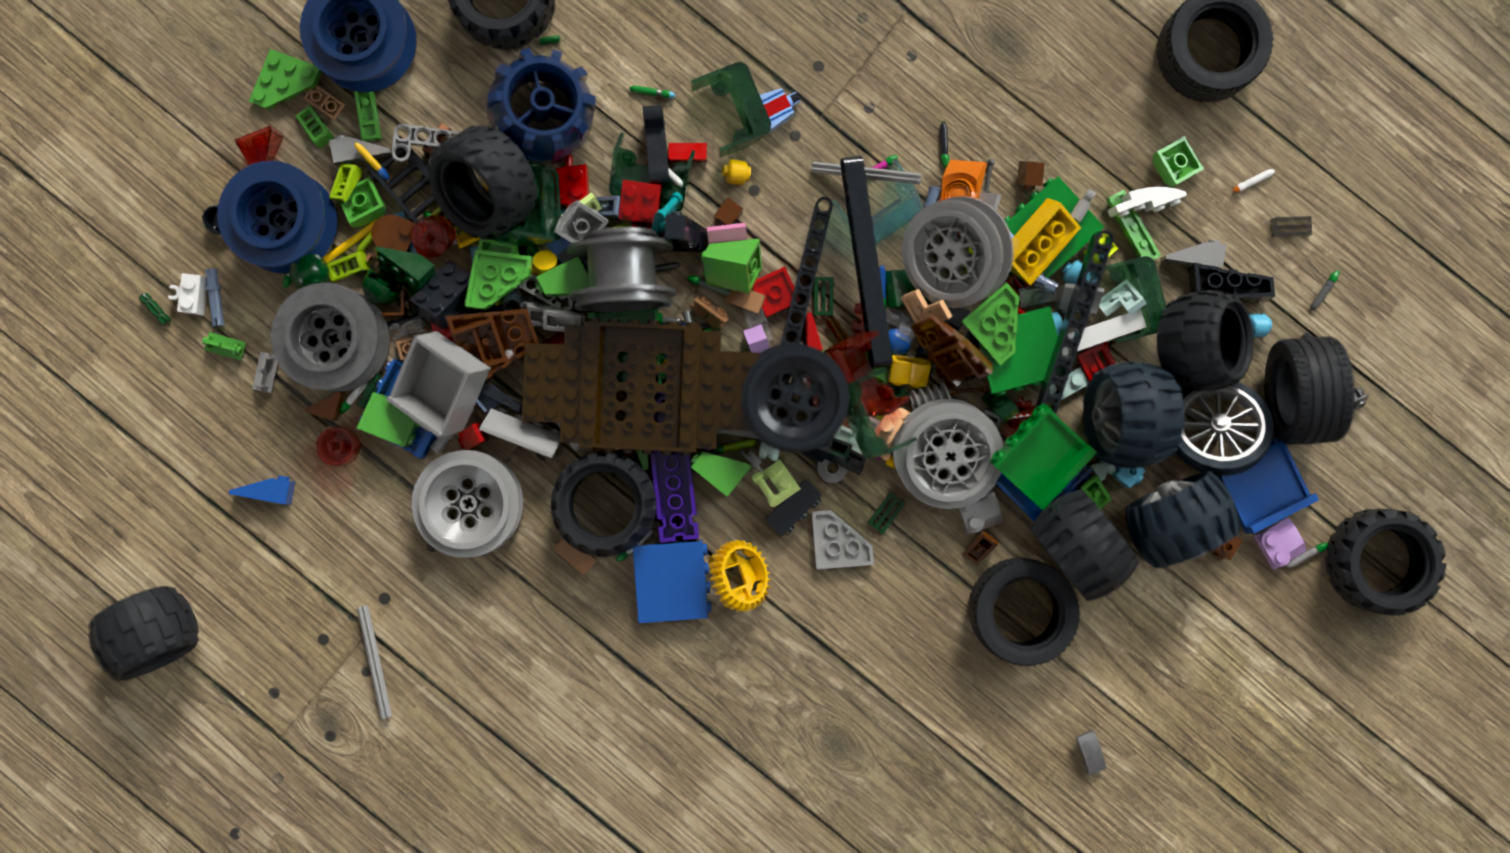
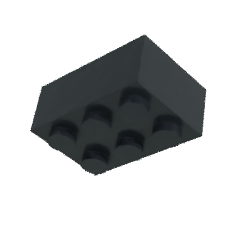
[409,260,471,331]

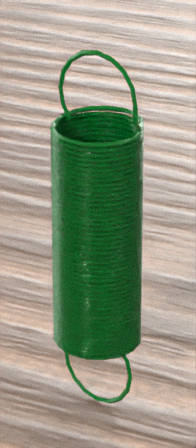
[534,35,566,45]

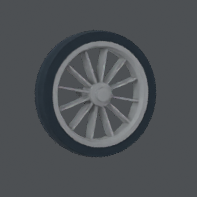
[1175,383,1273,476]

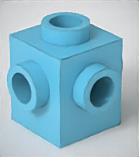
[1112,466,1145,488]

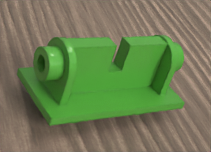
[202,332,247,361]

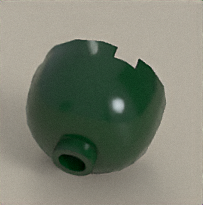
[289,254,330,289]
[362,269,402,305]

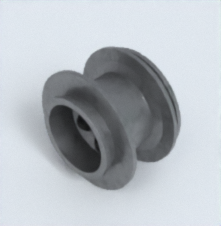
[567,227,676,313]
[271,283,390,392]

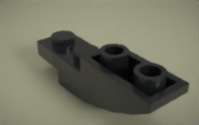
[800,437,867,475]

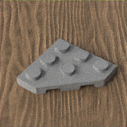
[812,510,874,569]

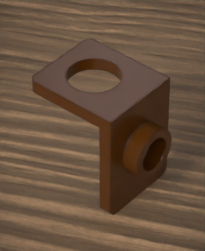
[382,290,411,317]

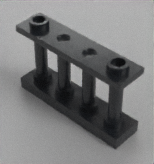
[365,136,436,226]

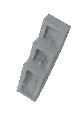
[523,301,582,332]

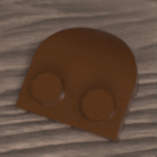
[371,215,418,252]

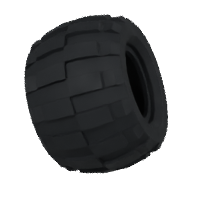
[1157,290,1253,391]
[88,586,199,681]

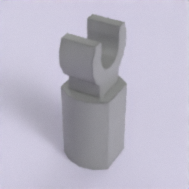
[1070,189,1096,223]

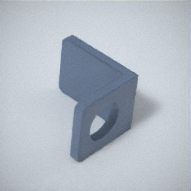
[476,384,501,414]

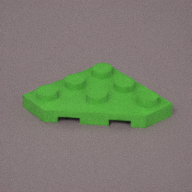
[249,49,322,110]
[465,249,534,310]
[961,283,1019,366]

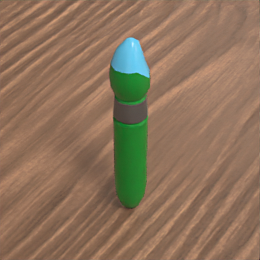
[629,86,676,99]

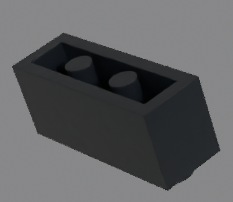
[765,479,822,536]

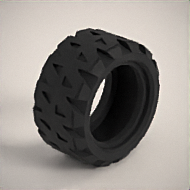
[448,0,556,50]
[427,125,537,240]
[1325,508,1447,616]

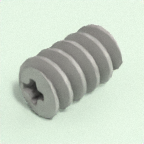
[910,383,951,411]

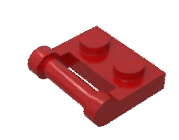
[1076,341,1116,381]

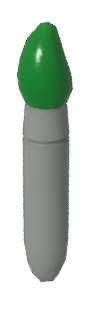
[1286,543,1328,568]

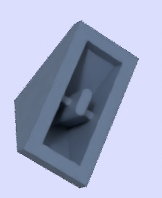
[596,196,621,220]

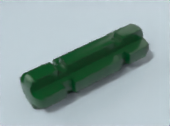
[139,292,171,326]
[357,374,383,409]

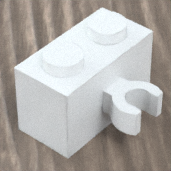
[168,273,207,316]

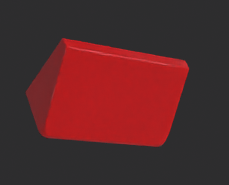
[668,143,707,162]

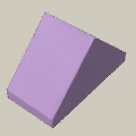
[744,324,770,353]

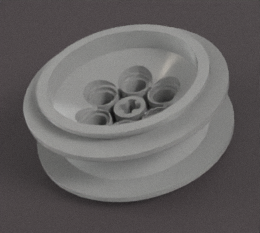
[902,196,1013,308]
[893,399,1003,509]
[412,450,523,558]

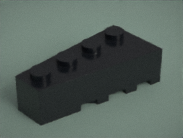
[665,212,708,252]

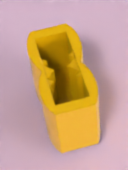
[888,355,931,389]

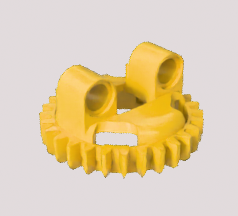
[708,540,771,612]

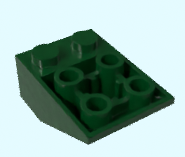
[375,246,436,296]

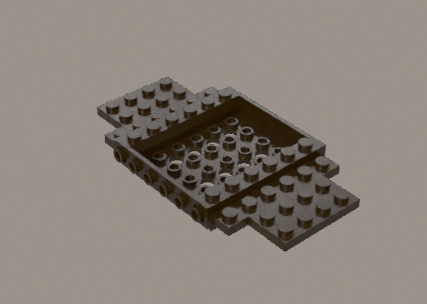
[522,318,760,456]

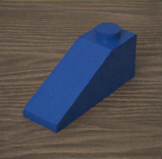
[229,475,295,505]

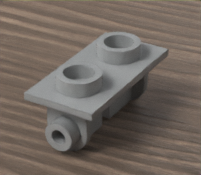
[252,352,278,393]

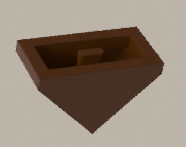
[305,391,345,421]
[962,530,999,565]

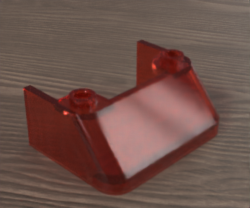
[824,330,910,417]

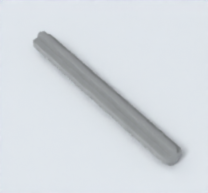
[811,162,922,184]
[357,605,392,719]

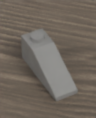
[329,135,392,167]
[1161,240,1226,269]

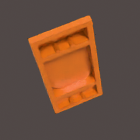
[938,160,987,236]

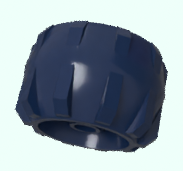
[486,48,596,164]

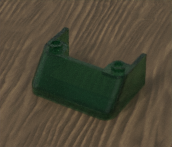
[691,62,771,158]
[609,132,696,212]
[496,162,562,246]
[1090,256,1166,346]
[846,368,917,459]

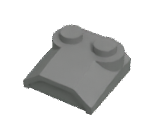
[554,200,609,243]
[958,489,1003,535]

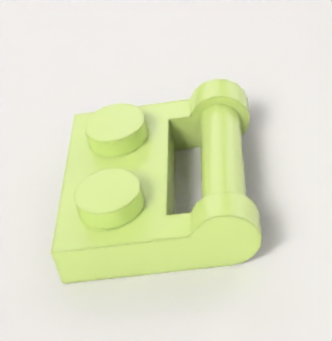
[752,459,800,507]

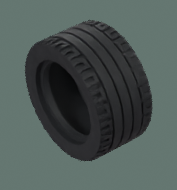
[1156,0,1274,102]
[1264,336,1355,445]
[968,557,1081,667]

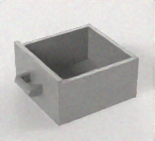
[386,331,490,438]

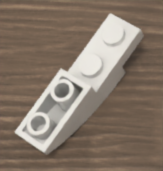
[1108,187,1187,218]

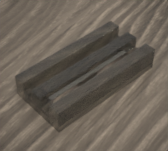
[1271,216,1312,237]

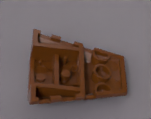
[446,309,539,379]
[910,315,993,390]

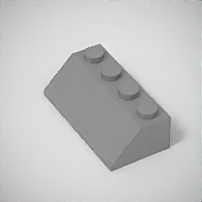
[479,407,563,458]

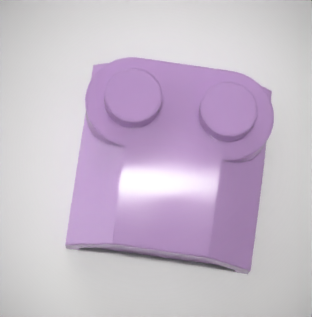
[1253,517,1307,570]

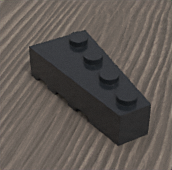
[1188,262,1275,303]

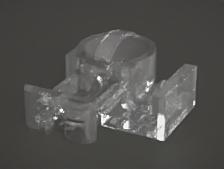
[885,306,915,343]

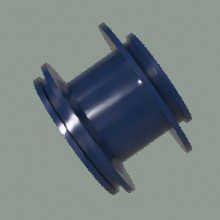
[300,0,417,93]
[217,161,338,274]

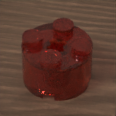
[411,214,456,257]
[316,427,361,466]

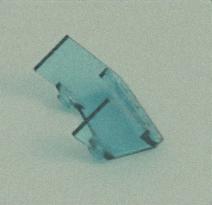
[832,158,923,245]

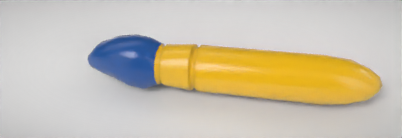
[354,143,390,180]

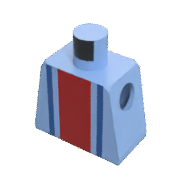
[753,89,801,134]

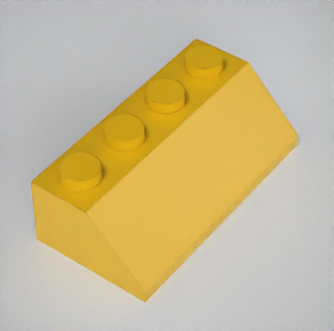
[1010,198,1081,286]

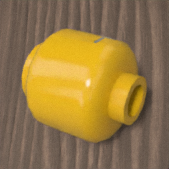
[722,159,751,185]

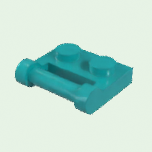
[651,192,683,238]

